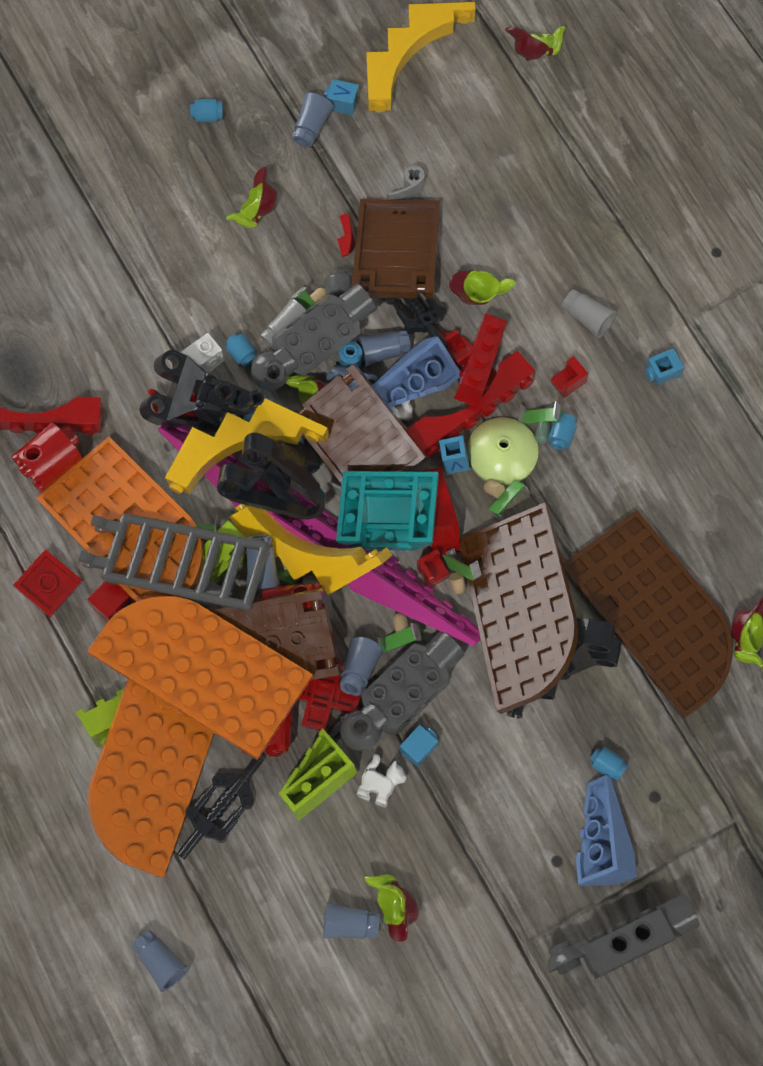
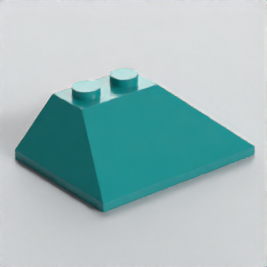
[336,471,439,551]

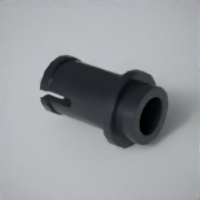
[326,712,348,743]

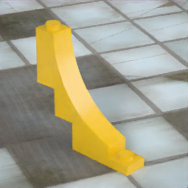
[366,2,476,112]
[165,398,329,495]
[230,504,392,595]

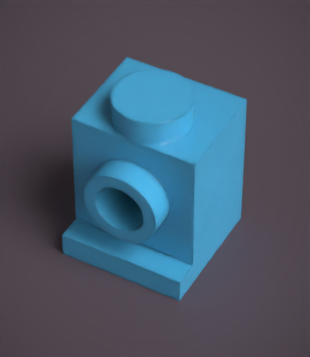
[645,348,684,386]

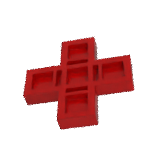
[298,657,361,731]

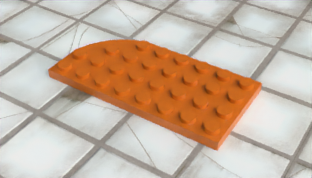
[36,436,204,602]
[87,596,313,760]
[88,679,214,878]

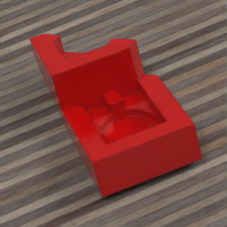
[337,213,356,257]
[437,329,473,368]

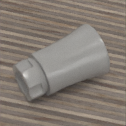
[562,289,617,338]
[260,298,306,350]

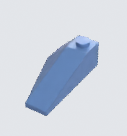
[373,336,460,407]
[576,775,637,886]

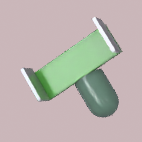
[518,401,562,444]

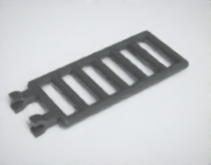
[78,513,270,611]

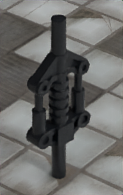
[385,282,448,349]
[177,757,264,860]

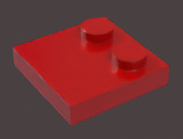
[13,549,83,618]

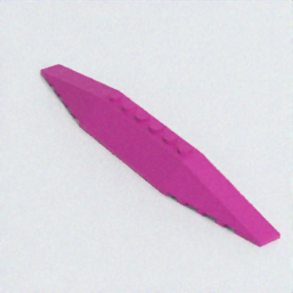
[158,426,481,646]

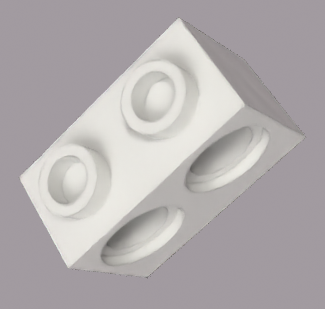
[170,333,224,373]

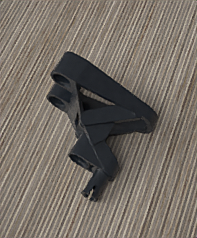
[139,350,265,433]
[217,433,325,520]
[507,618,622,719]

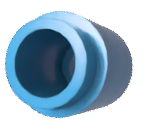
[190,99,222,122]
[225,333,257,369]
[339,342,362,369]
[547,413,577,450]
[590,746,628,782]

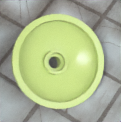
[467,417,539,485]

